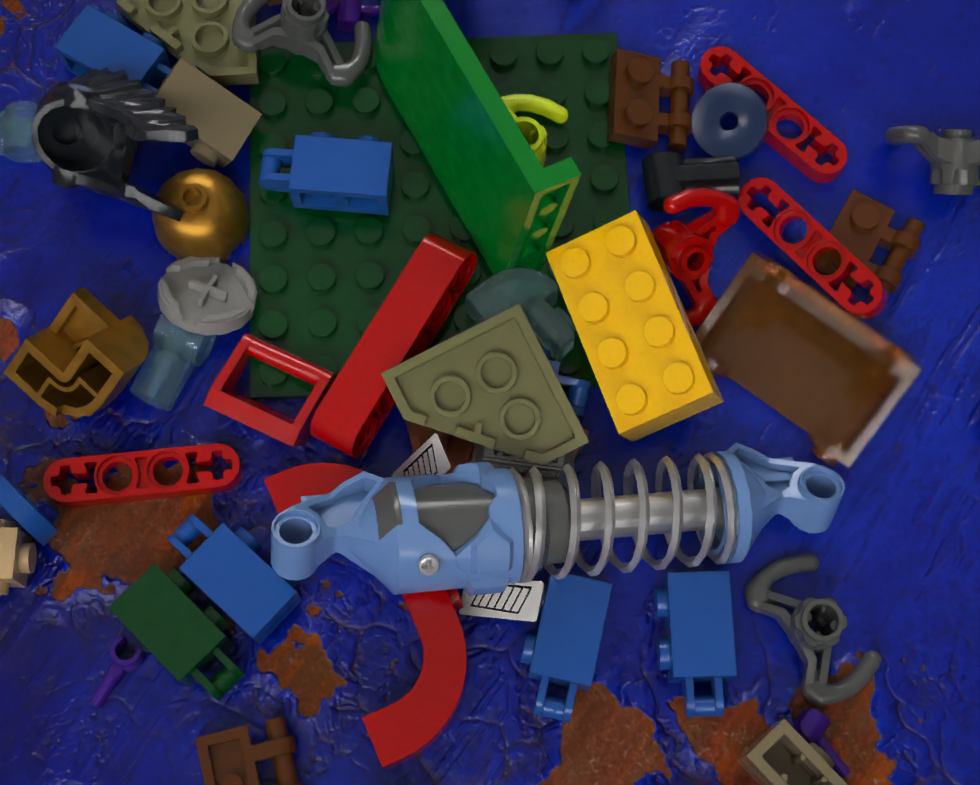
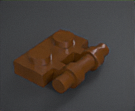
[607,48,694,152]
[816,189,925,303]
[195,716,305,785]

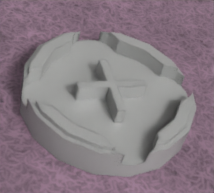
[157,256,258,336]

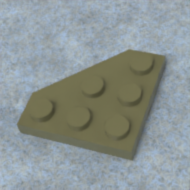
[116,0,259,86]
[381,303,589,465]

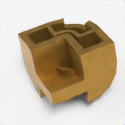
[3,287,149,417]

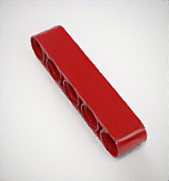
[310,233,477,458]

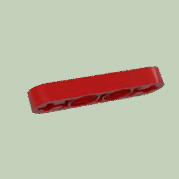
[697,46,848,184]
[738,177,888,319]
[43,443,243,508]

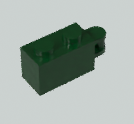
[108,563,245,701]

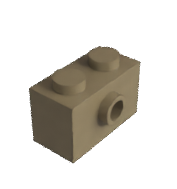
[155,58,262,168]
[736,719,848,785]

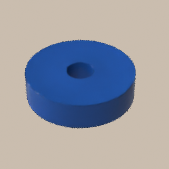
[0,473,60,546]

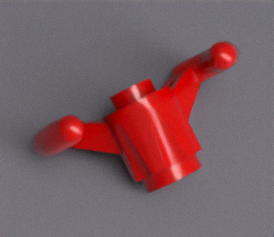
[652,187,740,327]

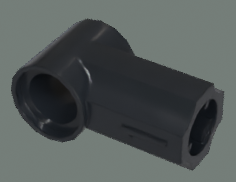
[642,151,740,213]

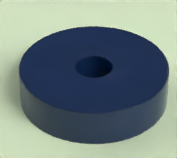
[691,83,769,160]

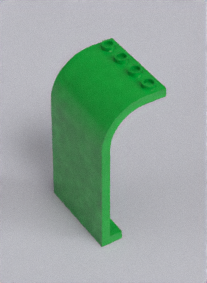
[374,0,582,287]

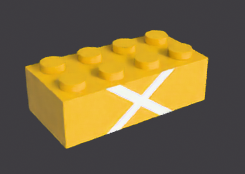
[545,210,724,442]

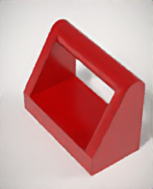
[203,333,335,447]

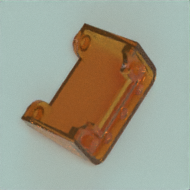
[695,252,923,468]

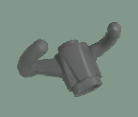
[232,0,373,87]
[884,125,980,195]
[743,553,882,707]

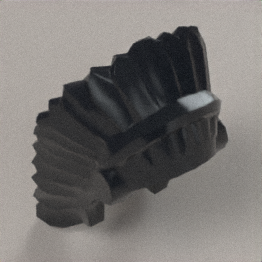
[31,67,199,222]

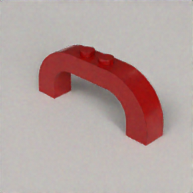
[264,463,467,771]

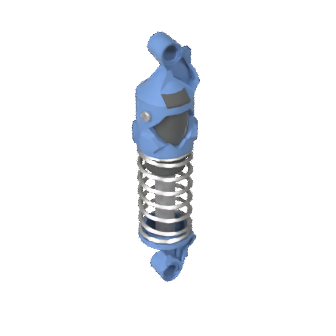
[271,443,845,596]

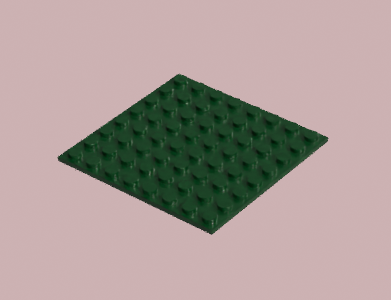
[250,33,630,400]

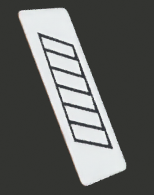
[392,433,451,477]
[459,580,544,622]

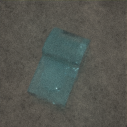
[466,268,575,362]

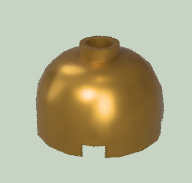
[152,168,250,263]

